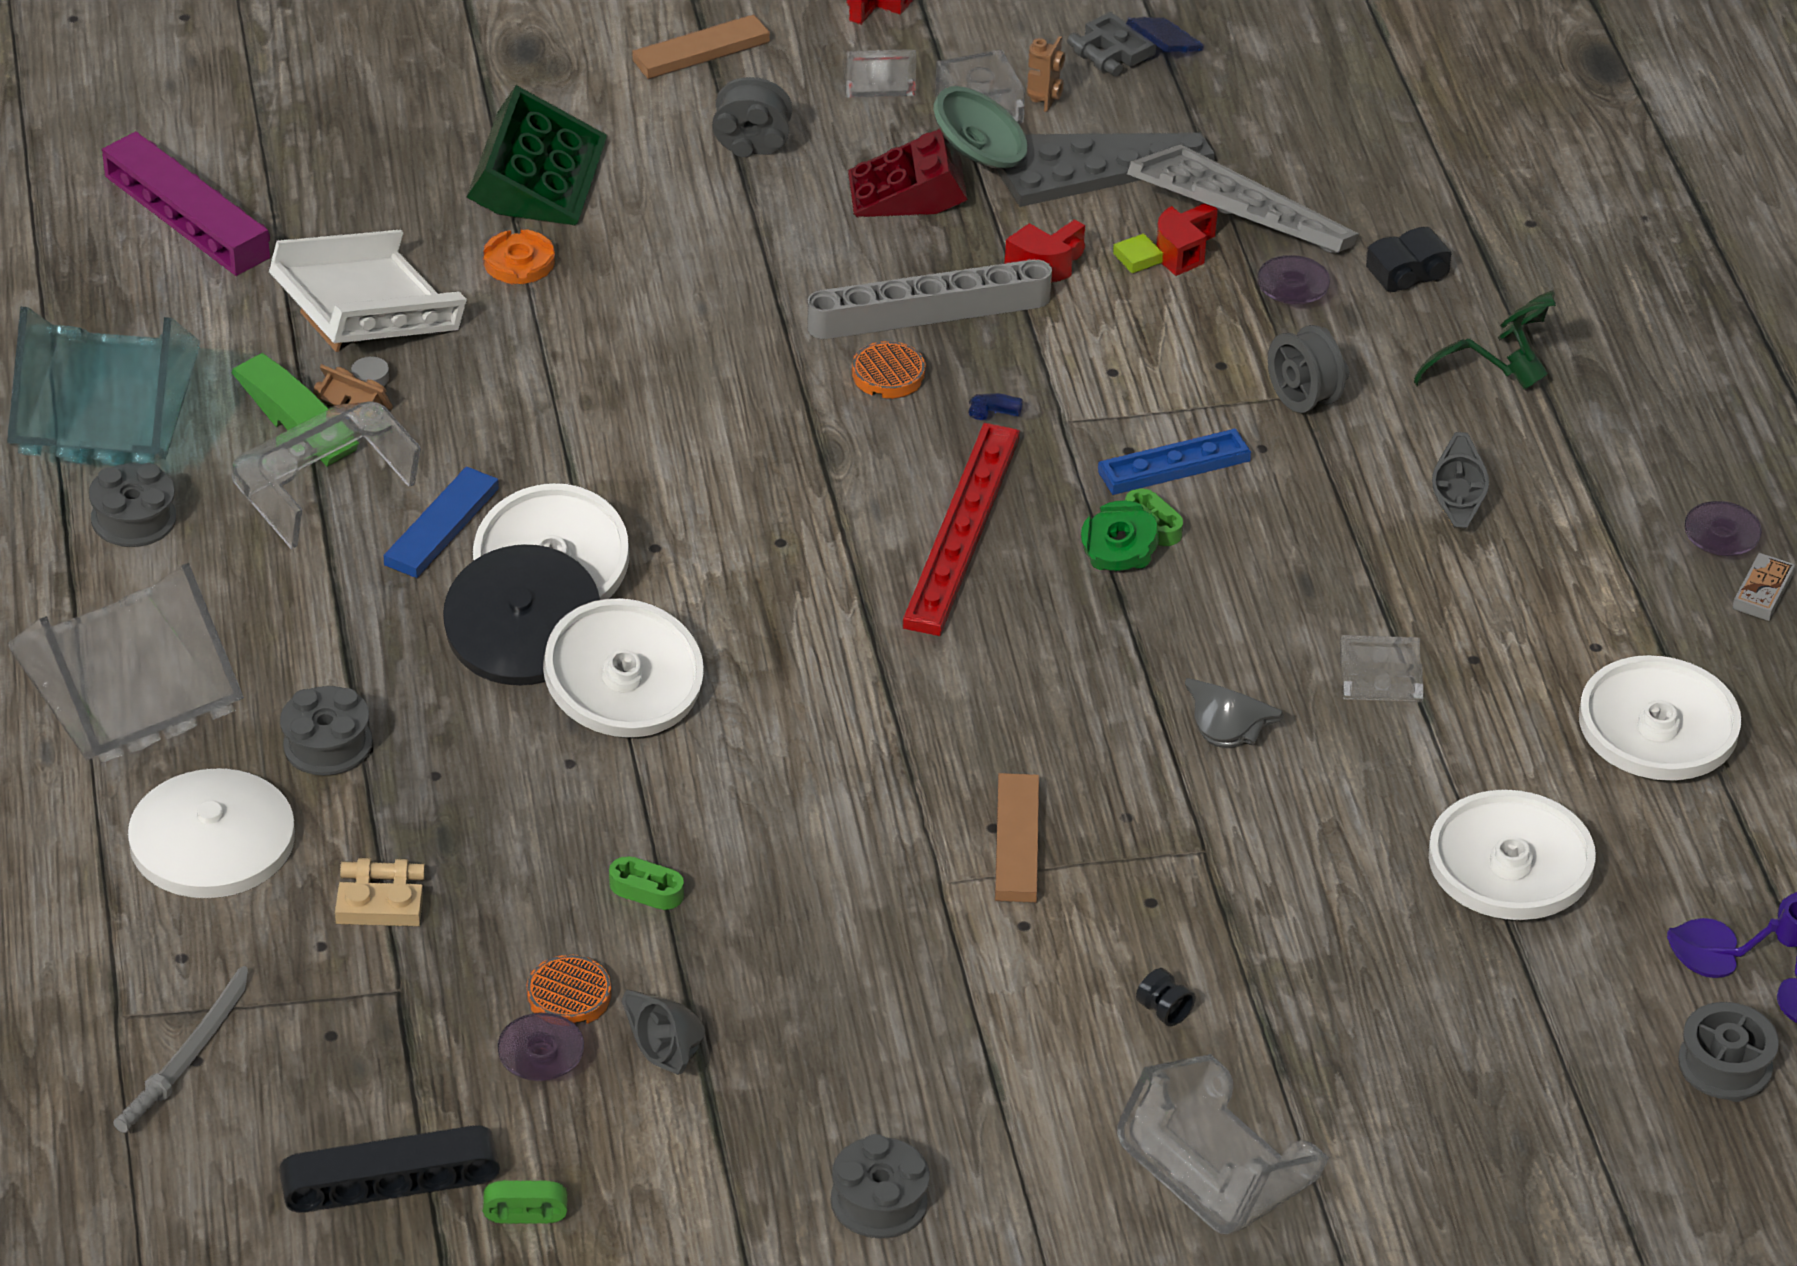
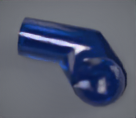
[968,393,1023,420]

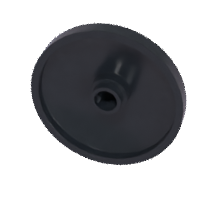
[443,544,600,686]

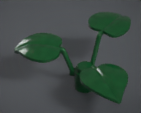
[1414,290,1556,390]

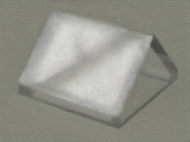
[843,50,916,98]

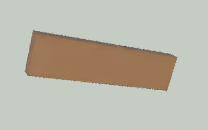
[632,14,770,79]
[995,773,1039,902]

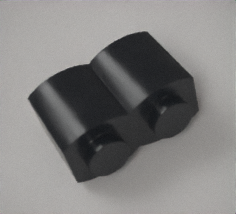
[1366,227,1452,292]

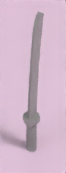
[113,966,248,1133]

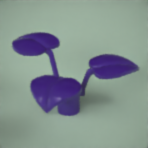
[1667,892,1797,1023]

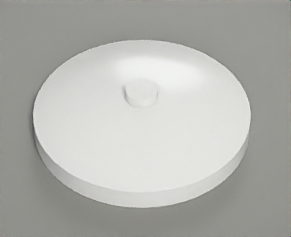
[473,484,630,600]
[543,599,704,737]
[1579,655,1741,780]
[128,768,295,898]
[1429,790,1596,920]

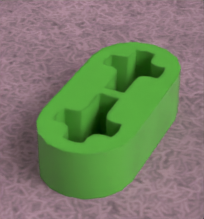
[1125,489,1183,546]
[609,856,684,910]
[482,1181,568,1224]

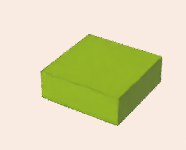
[1113,233,1163,273]

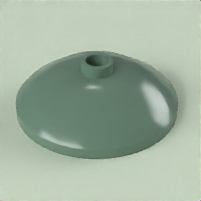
[934,86,1027,168]

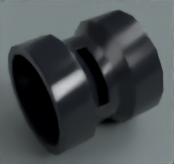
[1136,968,1196,1027]

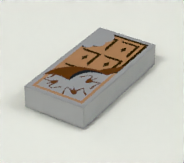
[1732,553,1795,621]

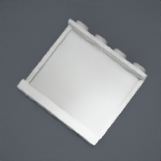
[269,230,467,343]

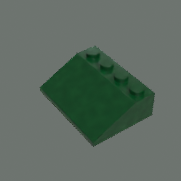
[466,85,608,226]

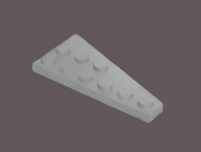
[1127,144,1359,253]

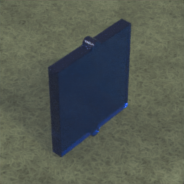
[1126,16,1204,53]

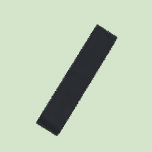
[279,1125,500,1213]

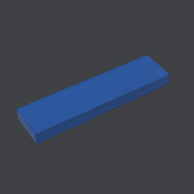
[1098,428,1251,495]
[383,466,499,578]

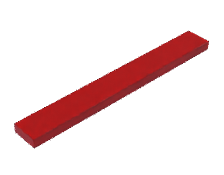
[903,423,1020,636]

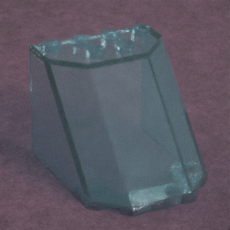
[7,306,200,466]

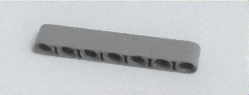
[807,260,1052,339]

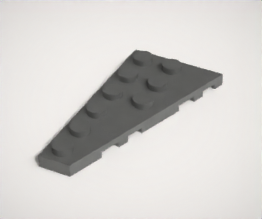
[995,133,1215,207]

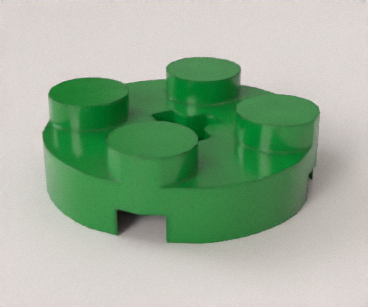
[1081,500,1159,571]

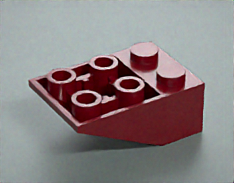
[848,128,968,217]

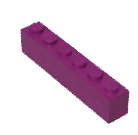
[102,131,270,276]

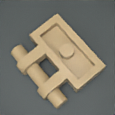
[335,858,425,926]

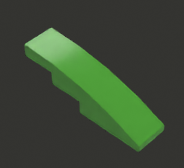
[231,353,359,467]

